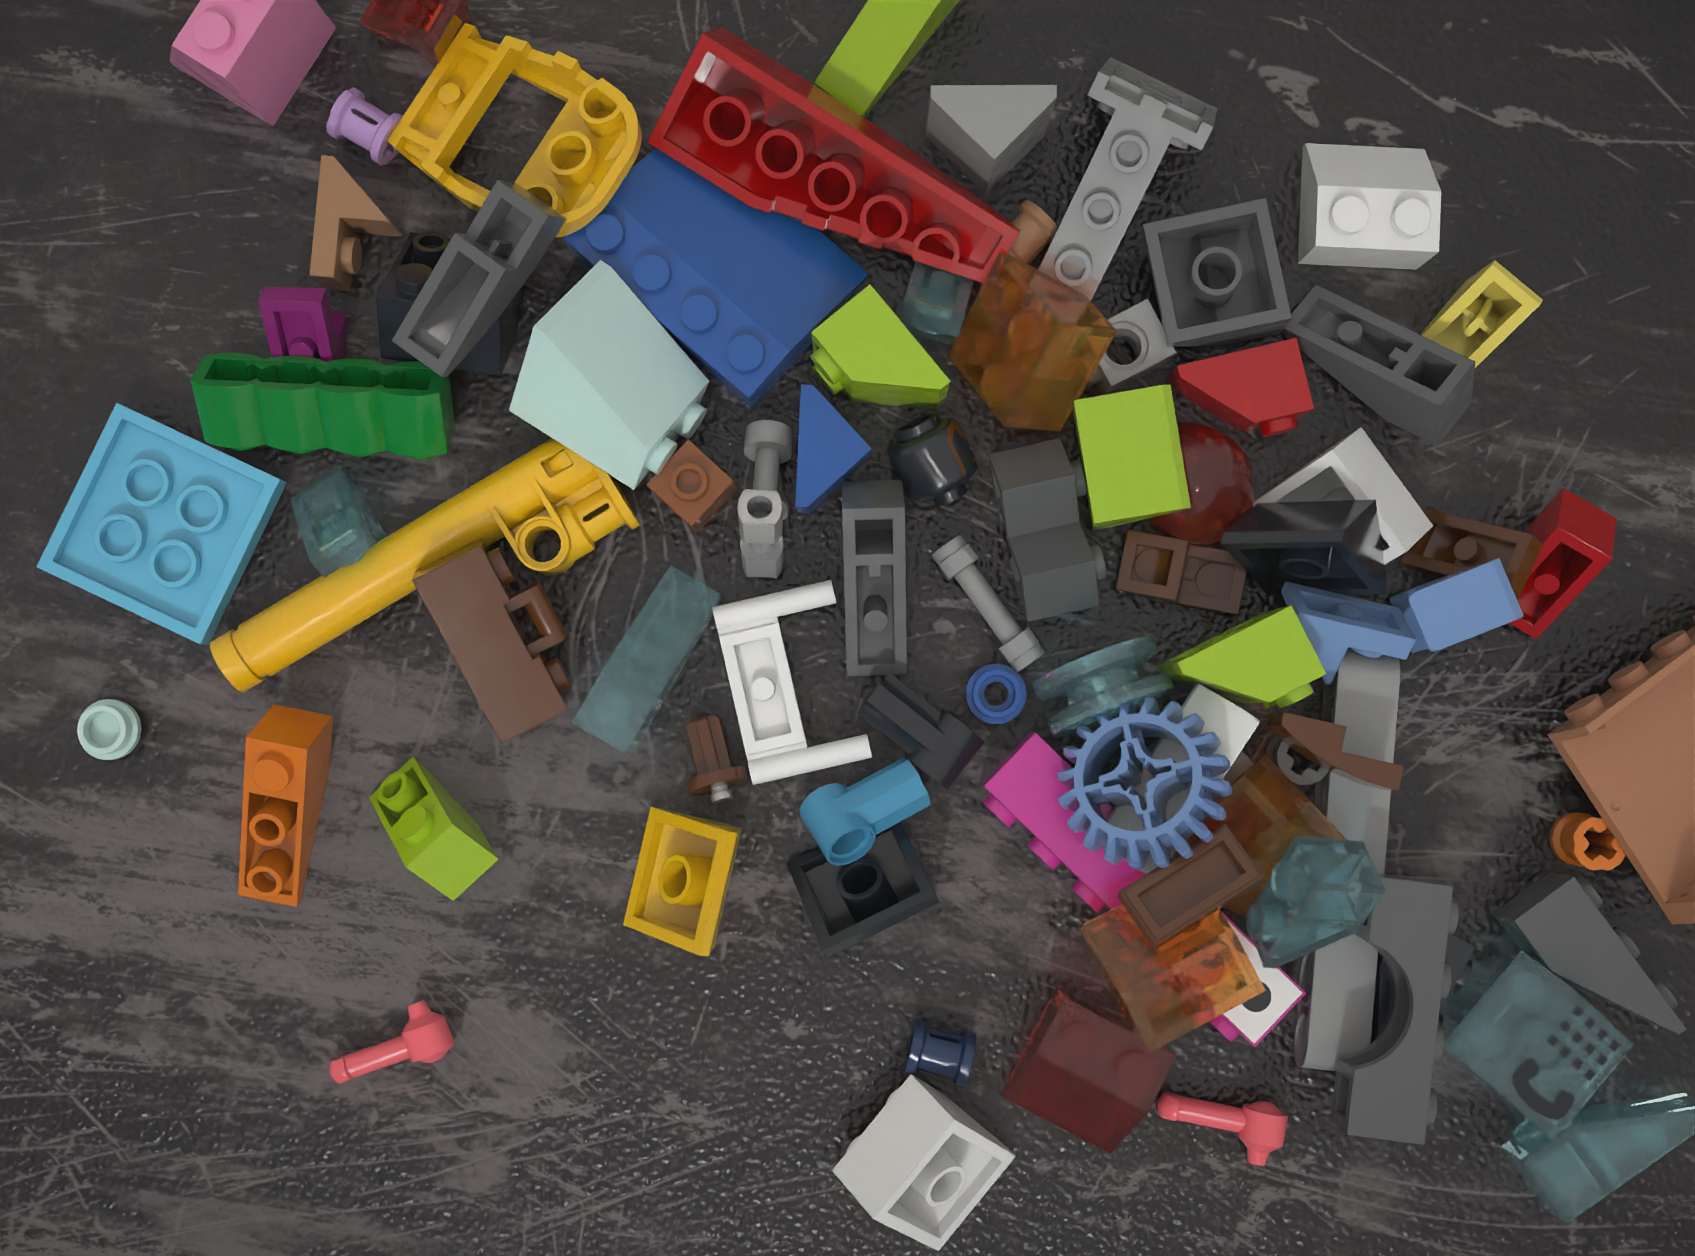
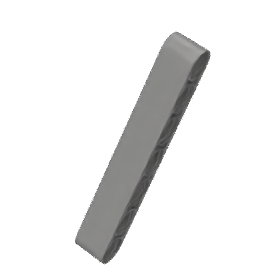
[1294,647,1400,1071]

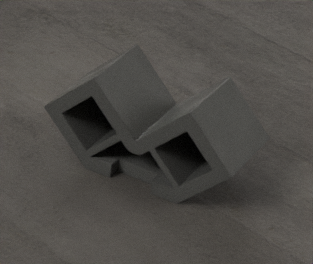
[989,438,1106,622]

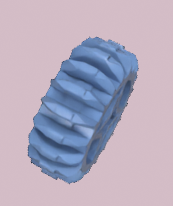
[1057,696,1232,870]

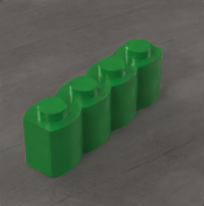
[190,353,456,460]

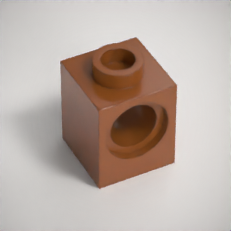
[646,440,738,533]

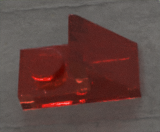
[359,0,472,67]

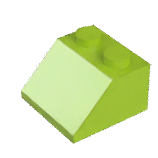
[810,284,951,410]
[1157,605,1326,709]

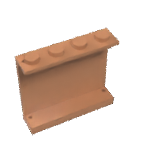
[1548,615,1695,925]

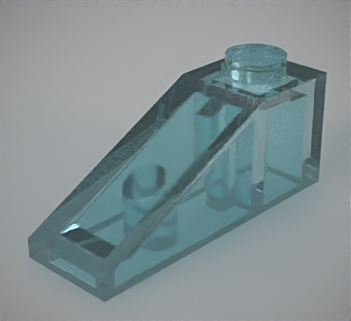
[572,565,723,754]
[1501,1093,1695,1224]

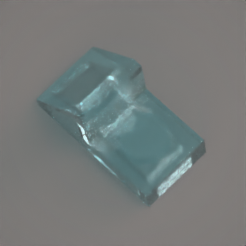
[899,261,974,344]
[290,466,387,577]

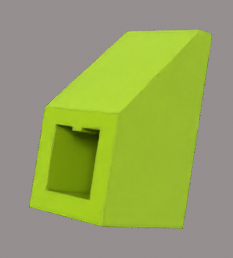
[369,757,498,901]

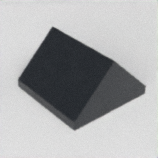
[1221,499,1387,594]
[786,822,940,958]

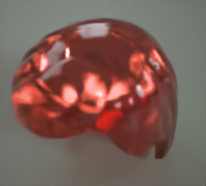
[1149,421,1255,545]

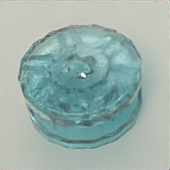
[1032,636,1174,737]

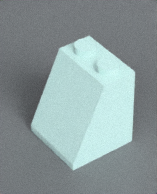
[509,260,709,490]

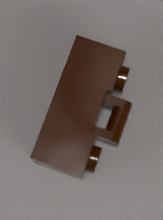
[412,539,573,744]

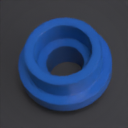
[965,664,1027,724]

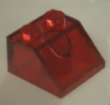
[1001,986,1176,1154]

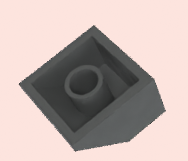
[1142,198,1292,347]

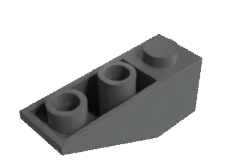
[1493,871,1686,1035]

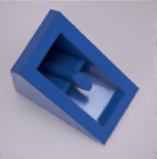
[795,384,872,514]

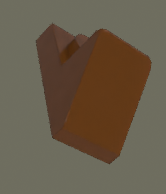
[1401,508,1543,600]

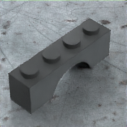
[1331,871,1459,1145]

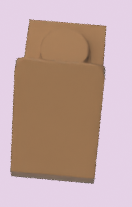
[309,155,402,291]

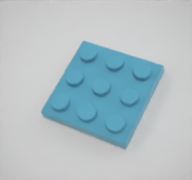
[36,403,287,645]

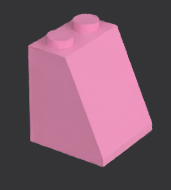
[169,0,336,126]

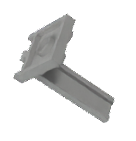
[1007,57,1218,360]

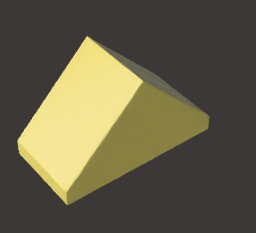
[1420,260,1543,368]

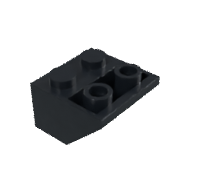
[376,232,525,376]

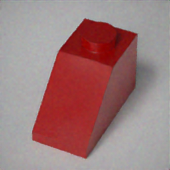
[1167,338,1314,437]
[1509,488,1616,639]

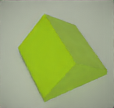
[1073,385,1191,530]

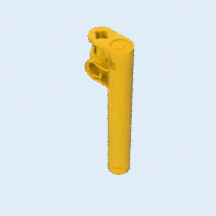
[210,438,641,693]

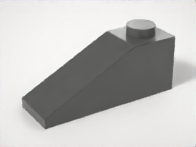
[1281,285,1475,446]
[841,480,907,676]

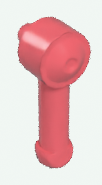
[329,1000,455,1084]
[1157,1092,1288,1166]

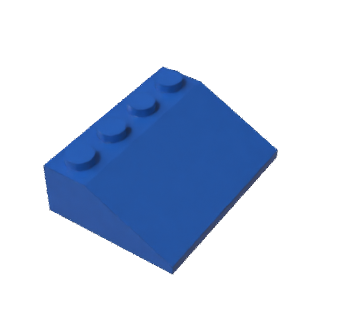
[563,148,870,410]

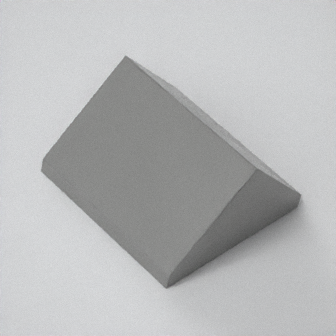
[926,85,1057,195]

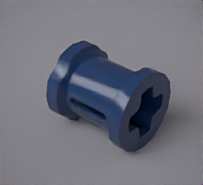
[904,1019,976,1088]

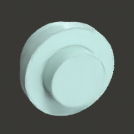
[77,699,141,760]

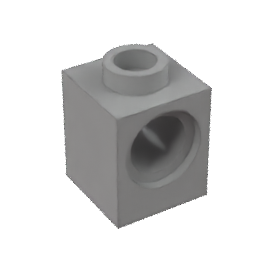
[1074,299,1176,395]

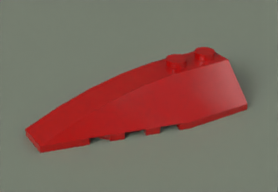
[648,27,1021,285]

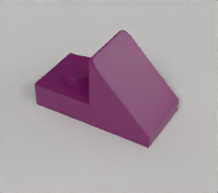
[258,287,347,362]

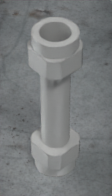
[931,534,1045,673]

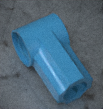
[800,757,931,866]

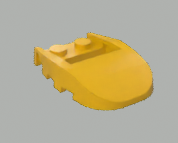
[387,23,642,237]

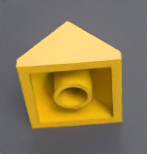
[623,807,743,956]

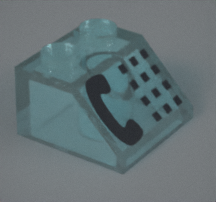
[1444,950,1633,1142]

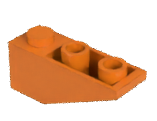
[238,704,333,907]

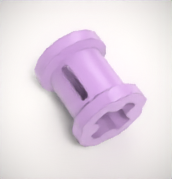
[326,87,403,166]

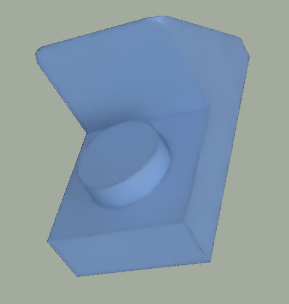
[1389,558,1524,653]
[1281,582,1416,685]

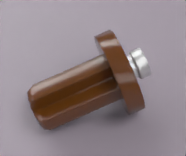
[686,716,748,803]

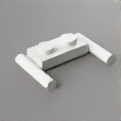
[712,580,872,785]

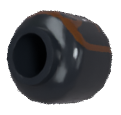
[888,412,978,507]

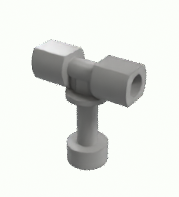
[737,420,794,578]

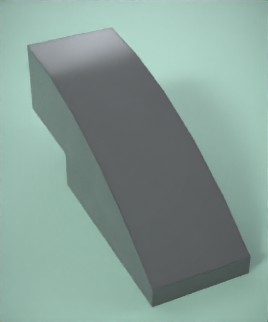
[392,179,566,377]

